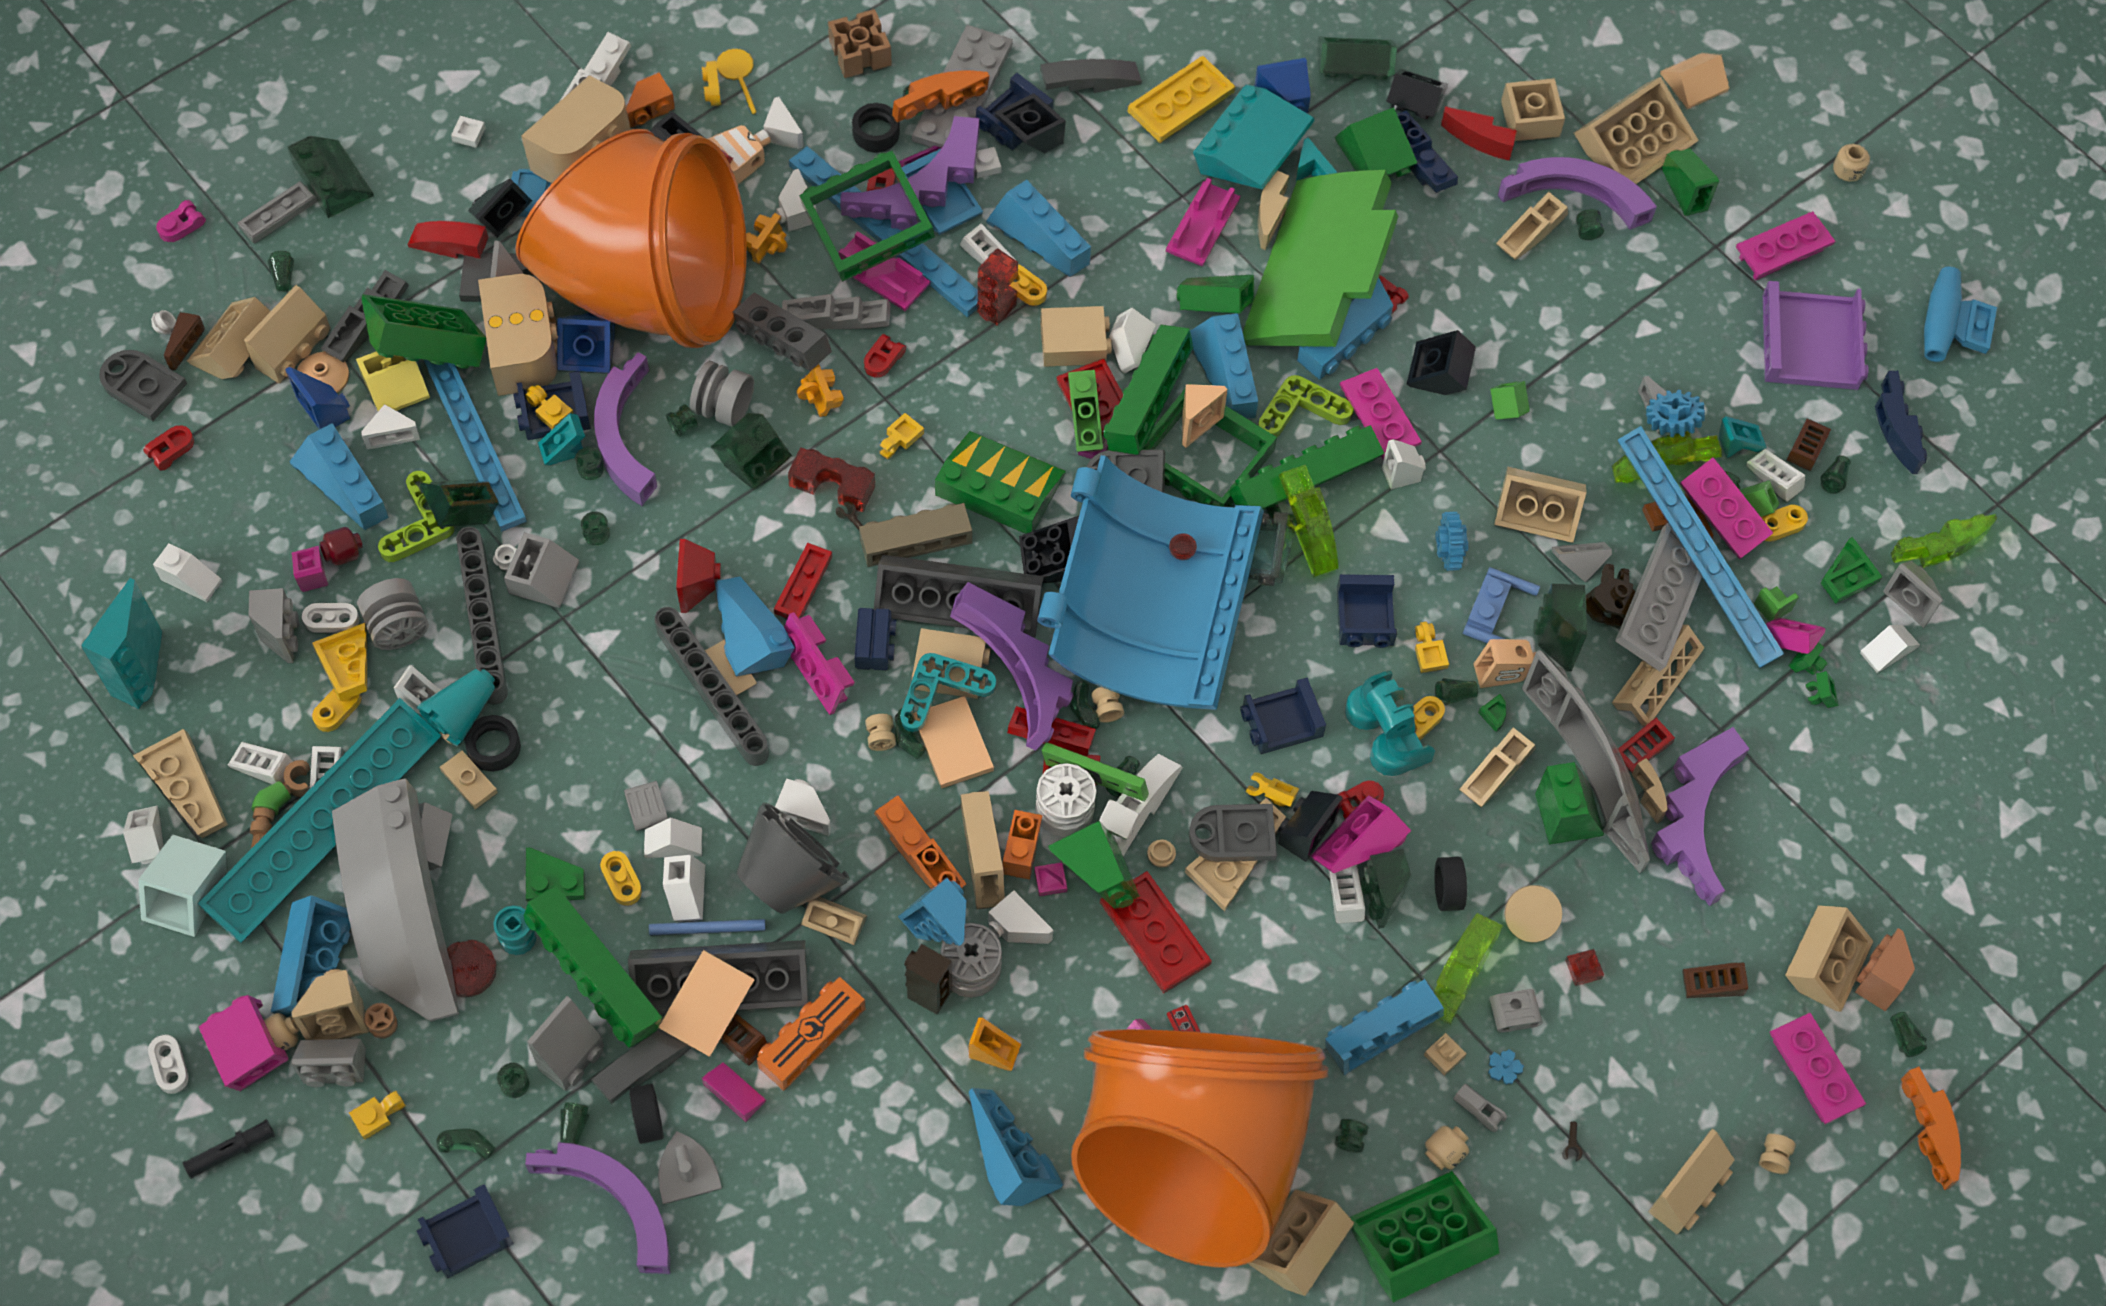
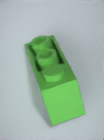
[1068,370,1103,452]

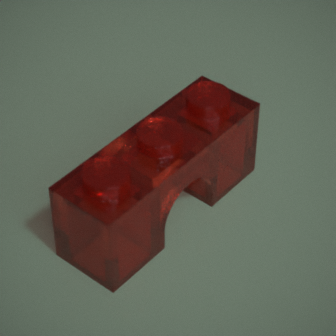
[977,248,1018,326]
[788,447,875,512]

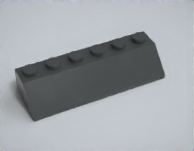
[874,555,1044,638]
[628,940,808,1015]

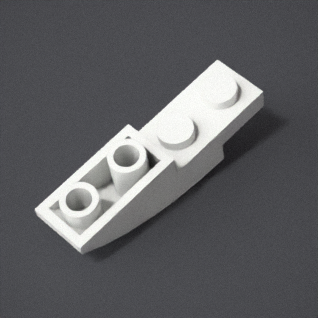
[559,32,631,102]
[1112,754,1183,856]

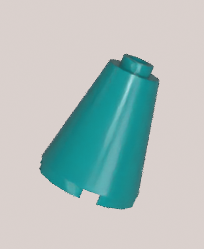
[417,669,495,746]

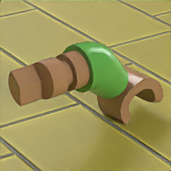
[250,760,310,848]

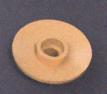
[297,352,349,393]

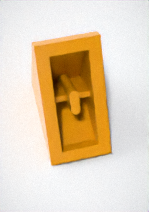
[969,1017,1021,1071]

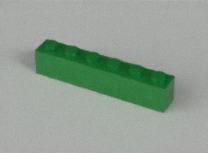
[1104,324,1193,455]
[1229,425,1385,510]
[524,886,662,1048]

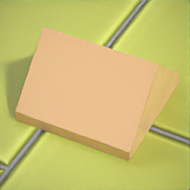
[1660,53,1729,109]
[1182,384,1228,448]

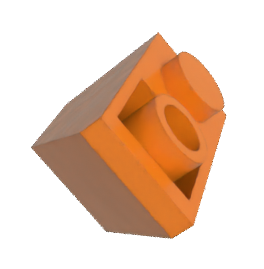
[626,72,675,128]
[1002,810,1042,880]

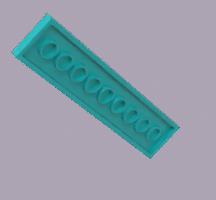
[198,698,442,944]

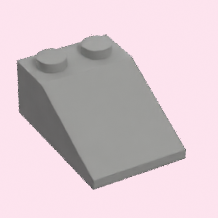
[527,996,604,1091]

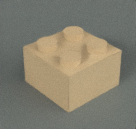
[1501,78,1565,141]

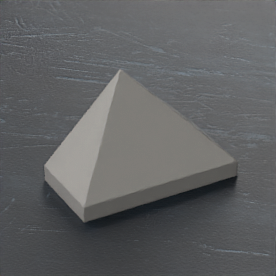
[490,241,524,278]
[1552,542,1612,583]

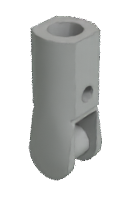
[1453,1083,1507,1132]

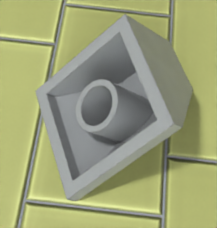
[1883,561,1943,628]

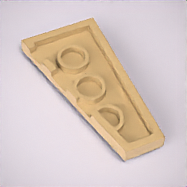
[133,729,228,838]
[1185,798,1286,912]

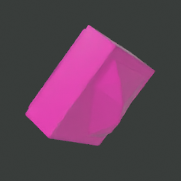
[1034,862,1067,897]

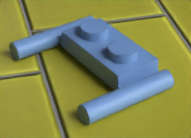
[1463,567,1540,643]

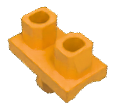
[746,213,788,264]
[797,364,844,417]

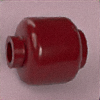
[319,527,363,566]

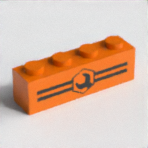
[757,977,866,1091]

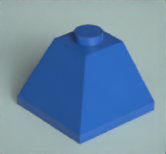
[1254,58,1311,113]
[557,313,615,373]
[285,367,350,430]

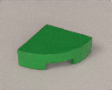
[1478,694,1506,732]

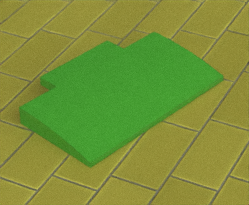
[1242,170,1399,347]

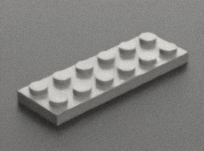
[912,25,1013,148]
[1615,523,1702,671]

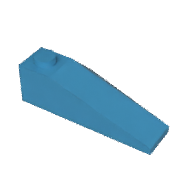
[715,577,795,677]
[969,1088,1064,1206]

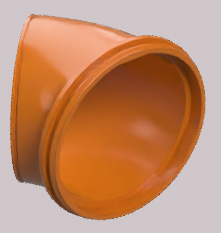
[516,129,747,348]
[1071,1029,1328,1267]

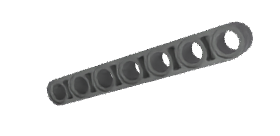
[456,527,508,704]
[655,607,769,766]

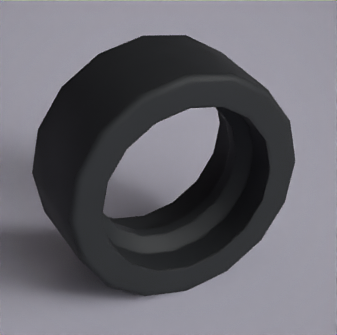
[852,103,900,153]
[464,715,521,772]
[1434,857,1467,911]
[629,1084,663,1144]

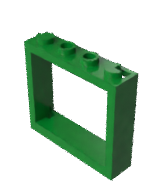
[799,151,935,282]
[1141,383,1277,507]

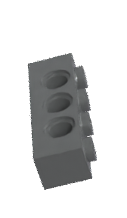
[732,292,832,371]

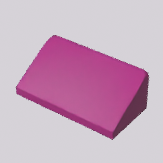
[1765,618,1825,654]
[702,1062,766,1122]

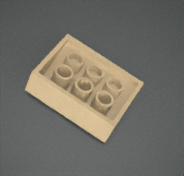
[1574,77,1699,184]

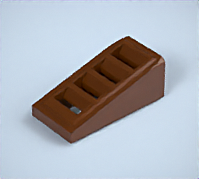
[164,312,205,371]
[1787,418,1831,471]
[1682,962,1748,998]
[720,1013,767,1066]

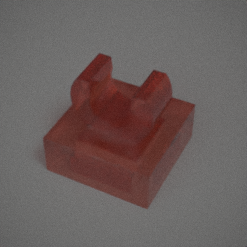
[1565,949,1604,986]

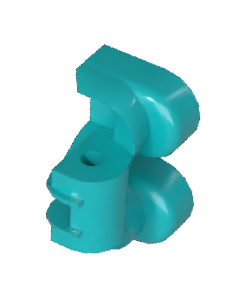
[1345,671,1435,776]

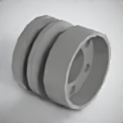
[690,360,754,428]
[357,578,429,650]
[940,923,1002,998]

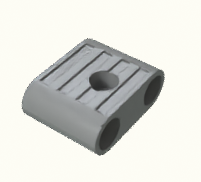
[624,781,668,831]
[1489,989,1543,1033]

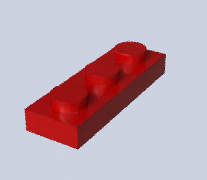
[774,542,833,619]
[1007,706,1096,756]

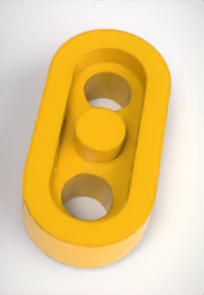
[702,60,721,106]
[1002,264,1047,306]
[1761,505,1808,542]
[312,689,362,732]
[1413,696,1445,740]
[600,851,642,906]

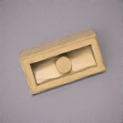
[801,897,867,945]

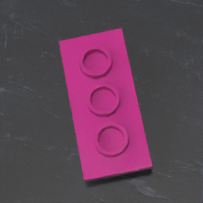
[1165,178,1240,267]
[1736,211,1835,281]
[838,231,930,311]
[1340,368,1422,460]
[1679,458,1773,559]
[784,612,855,715]
[1770,1013,1866,1125]

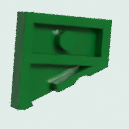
[1821,537,1882,604]
[526,847,585,903]

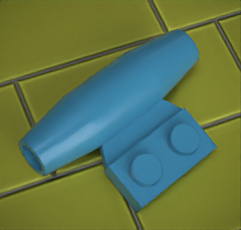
[1924,267,1997,362]

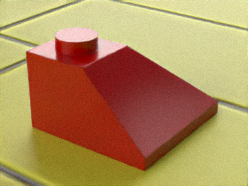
[676,539,721,613]

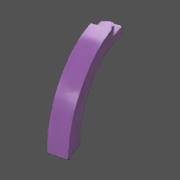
[1498,157,1657,230]
[594,352,657,506]
[525,1142,670,1274]

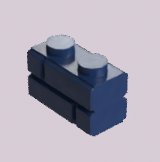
[854,608,896,671]

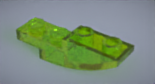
[1612,431,1722,483]
[1279,464,1339,578]
[1891,514,1997,568]
[1433,913,1503,1025]

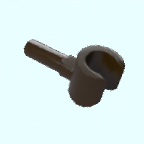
[836,502,863,530]
[1562,1121,1583,1162]

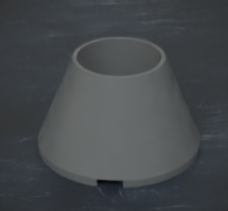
[736,802,850,914]

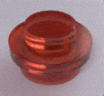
[1169,533,1197,560]

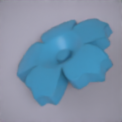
[1488,1049,1524,1085]

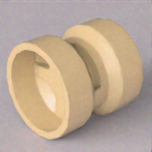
[1091,687,1124,723]
[865,714,896,751]
[1759,1134,1796,1174]

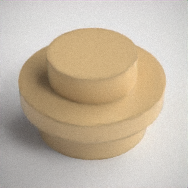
[1147,839,1176,867]

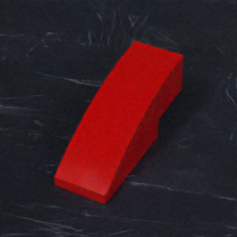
[1441,106,1517,161]
[408,221,489,259]

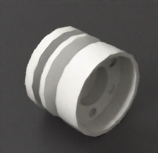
[1035,763,1096,837]

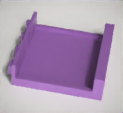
[1762,281,1868,390]

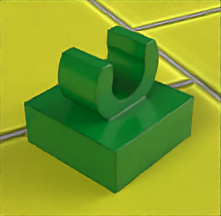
[1788,642,1827,675]
[1806,671,1839,708]

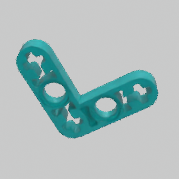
[900,653,996,732]

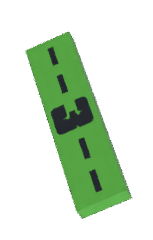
[1041,743,1149,802]

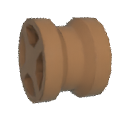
[364,1003,398,1039]

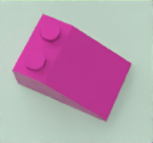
[1311,795,1411,873]

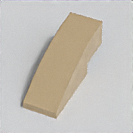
[1258,171,1289,250]
[1496,192,1568,260]
[1459,727,1536,808]

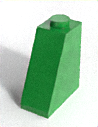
[1662,148,1719,216]
[1176,275,1254,313]

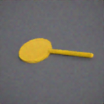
[716,49,756,114]

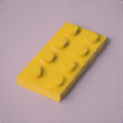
[1127,55,1236,143]

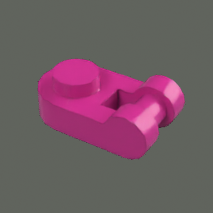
[156,200,206,242]

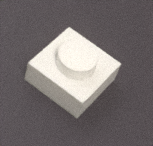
[451,116,485,148]
[975,147,1001,178]

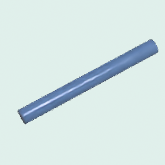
[649,919,766,935]

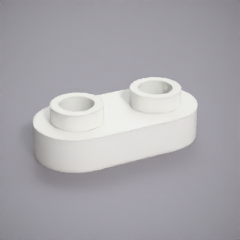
[302,603,359,633]
[148,1035,189,1094]

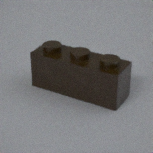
[904,944,952,1015]

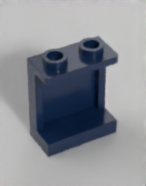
[976,73,1054,151]
[513,371,591,440]
[1337,574,1397,648]
[1240,677,1326,754]
[416,1184,514,1279]

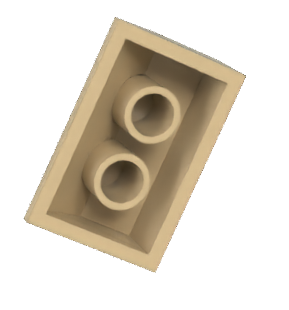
[244,285,331,384]
[187,297,271,379]
[1494,467,1587,543]
[1785,905,1874,1012]
[291,969,369,1040]
[1648,1129,1735,1235]
[1248,1189,1354,1296]

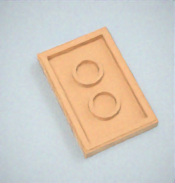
[913,696,994,789]
[658,950,755,1057]

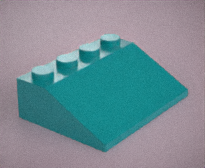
[1193,84,1315,190]
[81,578,163,709]

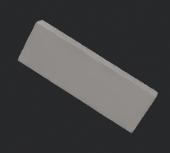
[237,181,317,244]

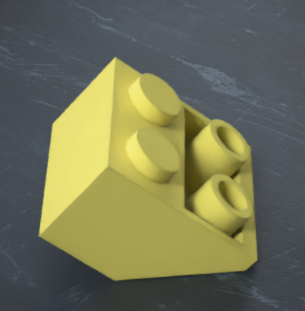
[356,351,430,411]

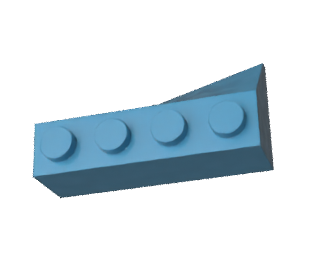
[986,180,1091,277]
[1297,277,1393,380]
[1190,313,1258,419]
[290,423,389,530]
[898,878,966,946]
[271,895,351,1018]
[1325,979,1444,1075]

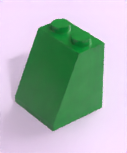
[1334,107,1417,178]
[1535,762,1604,845]
[1048,821,1140,909]

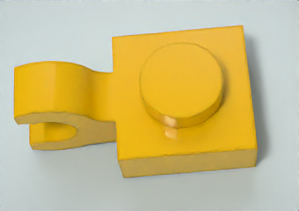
[880,413,924,459]
[1246,772,1299,807]
[348,1091,406,1140]

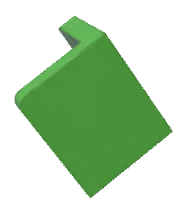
[1490,381,1530,419]
[1740,480,1780,517]
[1754,586,1799,622]

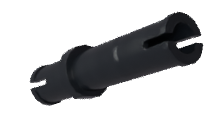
[182,1119,275,1179]

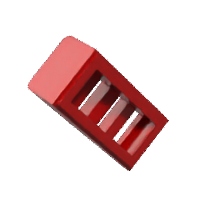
[1618,717,1675,773]

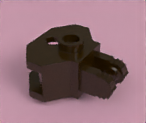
[1582,563,1635,628]

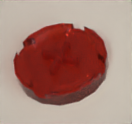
[447,940,497,997]

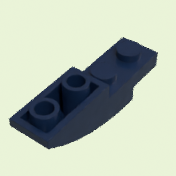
[1397,111,1458,193]
[1875,371,1927,474]

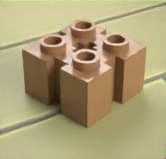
[828,9,892,78]

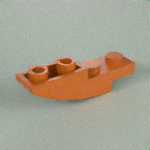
[892,70,990,123]
[874,795,966,889]
[1901,1066,1961,1190]

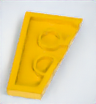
[312,623,367,701]

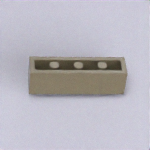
[859,503,972,567]

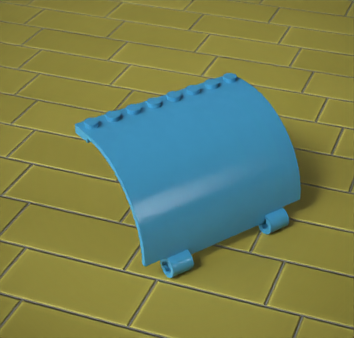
[1037,455,1264,710]

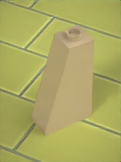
[961,791,1005,909]

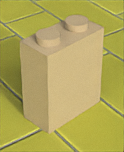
[1041,306,1111,367]
[912,628,991,699]

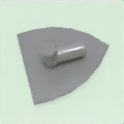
[658,1131,722,1205]

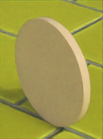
[1504,885,1562,942]

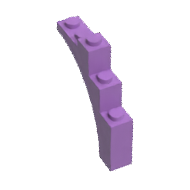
[840,116,979,230]
[950,582,1073,751]
[1651,727,1749,906]

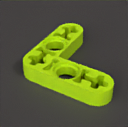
[1258,375,1353,438]
[378,471,455,562]

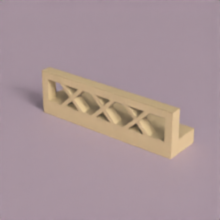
[1612,625,1704,726]

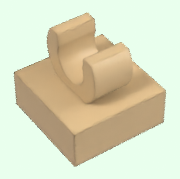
[1424,1033,1467,1076]

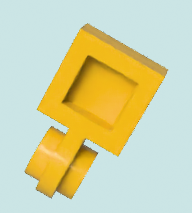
[525,385,574,429]
[1415,621,1449,673]

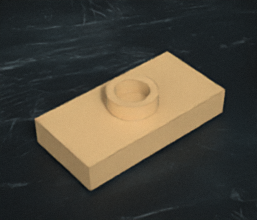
[440,750,498,810]

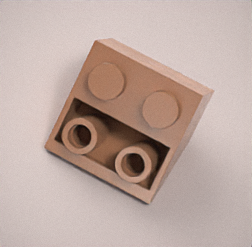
[1855,928,1915,1011]

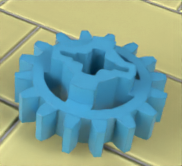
[1646,390,1705,437]
[1435,511,1469,571]

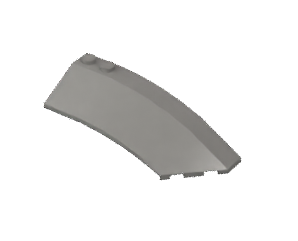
[1522,650,1650,873]
[332,778,459,1022]

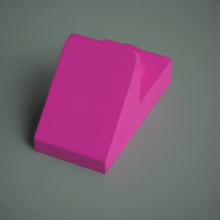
[292,546,328,592]

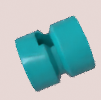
[493,905,537,955]

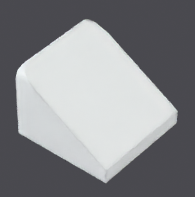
[1099,800,1140,840]

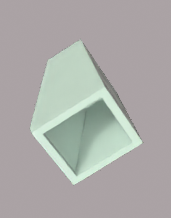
[138,835,227,937]

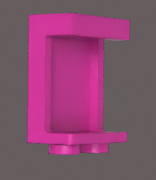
[198,995,289,1091]

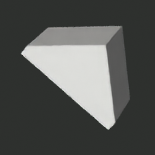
[764,96,803,149]
[361,404,420,450]
[1860,625,1920,673]
[394,665,440,715]
[644,818,702,858]

